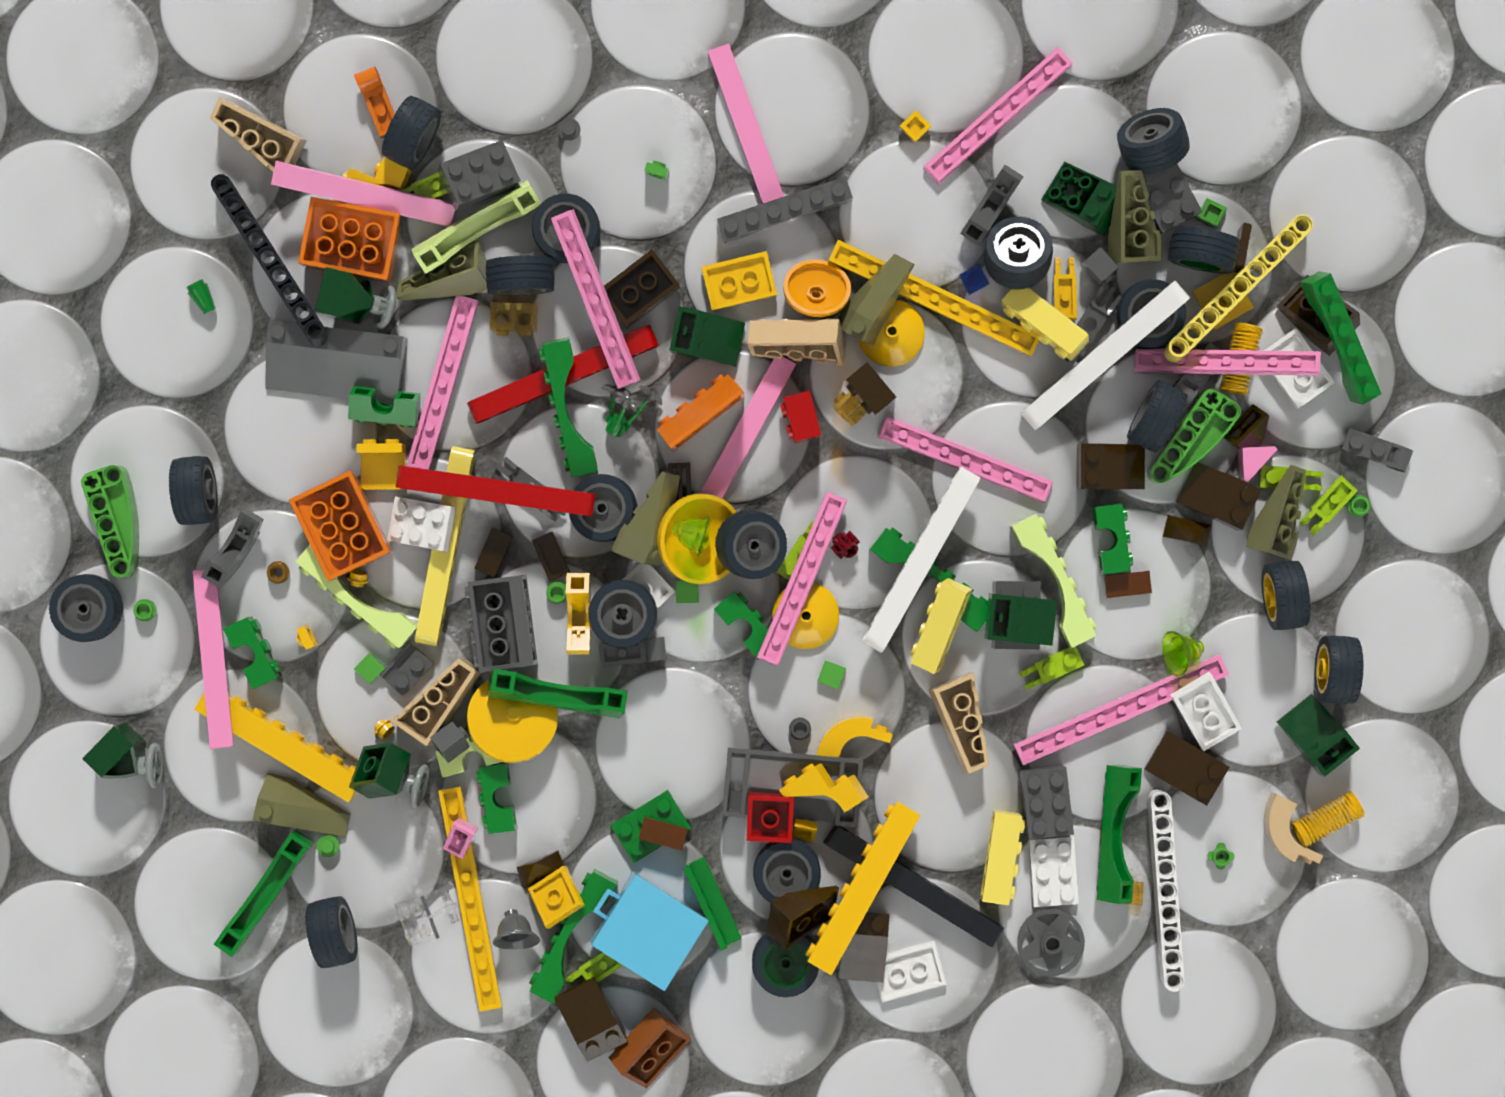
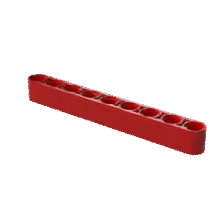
[467,325,659,424]
[395,465,596,517]

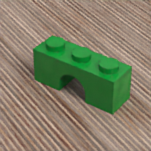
[348,386,420,428]
[1092,504,1133,574]
[714,591,770,660]
[223,616,282,690]
[476,762,517,834]

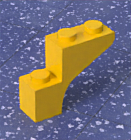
[333,157,412,205]
[779,763,869,813]

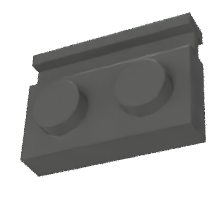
[379,642,434,697]

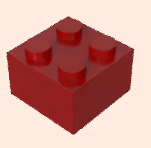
[780,391,821,444]
[746,792,794,843]

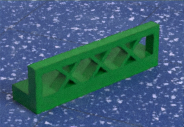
[683,856,742,951]

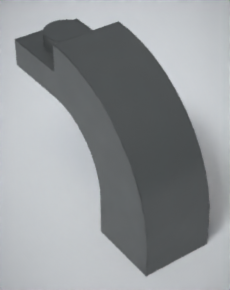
[960,165,1024,246]
[201,508,264,589]

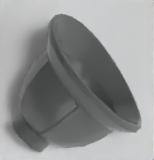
[492,909,540,949]

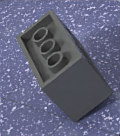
[465,574,538,672]

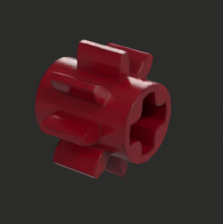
[831,531,860,559]

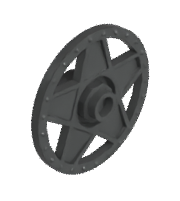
[1017,908,1085,976]

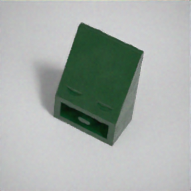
[1041,161,1117,236]
[669,306,745,367]
[984,593,1057,646]
[1276,694,1360,777]

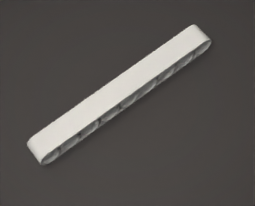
[1020,281,1190,430]
[862,466,980,653]
[1147,789,1184,992]

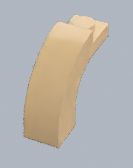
[1264,792,1323,865]

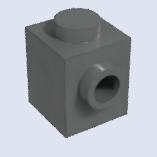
[1081,247,1118,285]
[430,722,470,763]

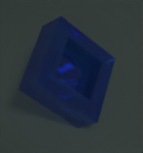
[959,264,990,296]

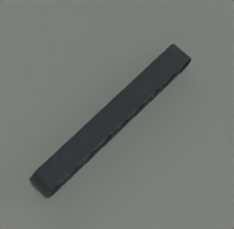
[211,174,328,346]
[823,824,1004,947]

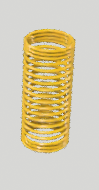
[1219,323,1263,395]
[1291,791,1365,848]

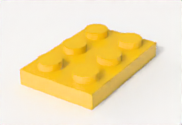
[701,251,777,311]

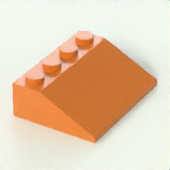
[298,197,400,283]
[657,374,744,451]
[289,470,393,581]

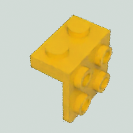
[356,439,406,490]

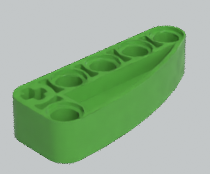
[1147,389,1241,484]
[81,465,139,578]

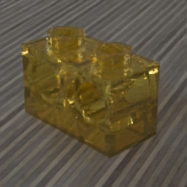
[490,302,538,336]
[833,391,867,428]

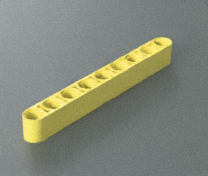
[1164,215,1313,363]
[415,446,475,647]

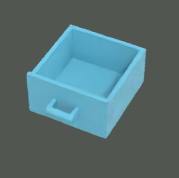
[590,871,708,991]

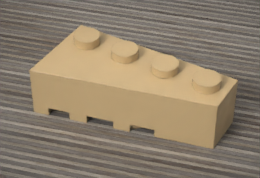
[210,97,307,171]
[747,318,846,367]
[391,658,482,746]
[928,673,989,774]

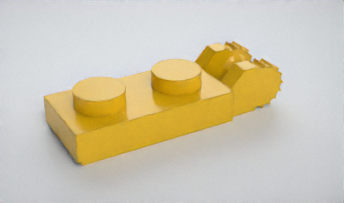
[1053,257,1077,320]

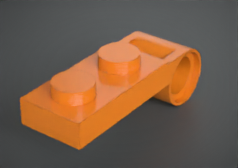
[354,66,395,138]

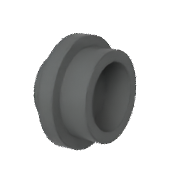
[558,118,581,141]
[789,717,811,740]

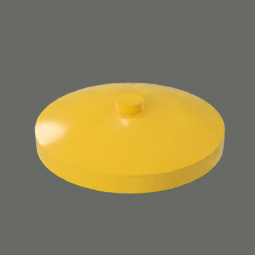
[657,494,736,584]
[467,674,558,763]

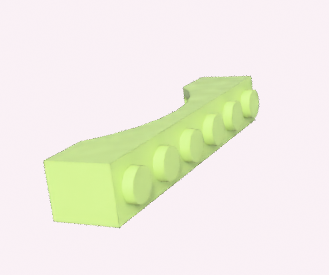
[412,180,541,274]
[1010,514,1097,648]
[295,545,417,649]

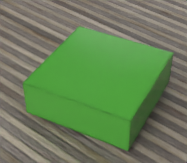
[1196,198,1227,229]
[676,581,699,603]
[354,652,386,684]
[817,660,846,689]

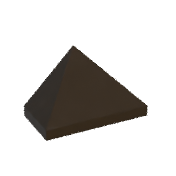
[1223,404,1269,449]
[1162,515,1212,547]
[516,850,564,888]

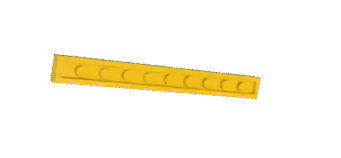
[828,240,1039,357]
[438,786,503,1012]

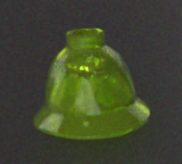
[672,516,711,557]
[1162,631,1204,677]

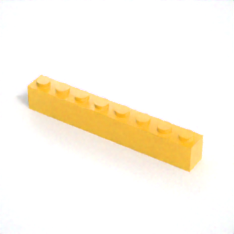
[194,693,357,803]
[805,801,921,975]

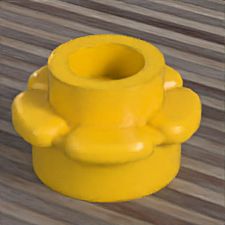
[347,569,369,587]
[374,719,395,740]

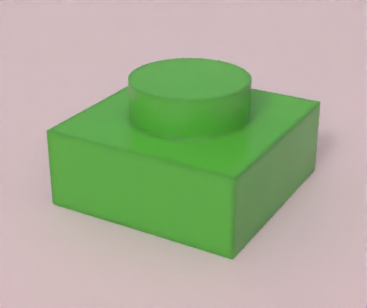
[644,161,669,181]

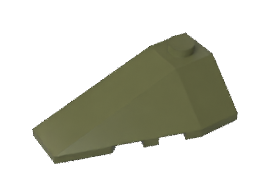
[1108,170,1161,263]
[397,240,487,301]
[838,254,915,345]
[1245,465,1306,560]
[611,472,680,566]
[253,773,351,837]

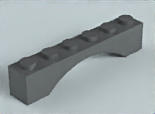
[717,176,853,244]

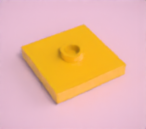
[1192,272,1254,331]
[528,866,585,929]

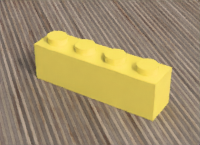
[1001,288,1089,362]
[910,578,973,674]
[980,810,1025,905]

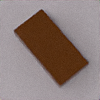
[1104,571,1152,598]
[638,816,688,851]

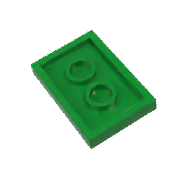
[610,790,691,863]

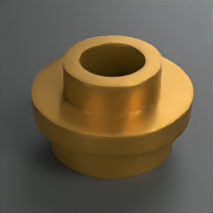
[267,561,290,584]

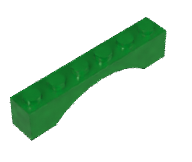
[1300,271,1382,405]
[539,337,598,477]
[869,527,988,632]
[487,669,627,719]
[1096,765,1142,904]
[213,829,314,957]
[529,869,618,1004]

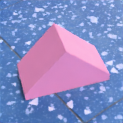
[1238,446,1278,482]
[443,817,479,859]

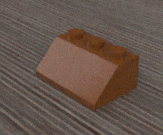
[608,1008,691,1089]

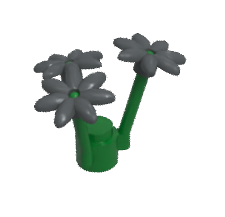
[601,384,662,437]

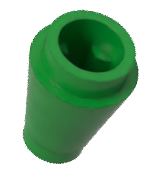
[186,279,216,314]

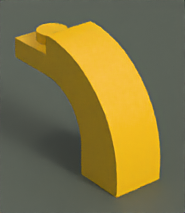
[566,573,591,654]
[815,716,893,757]

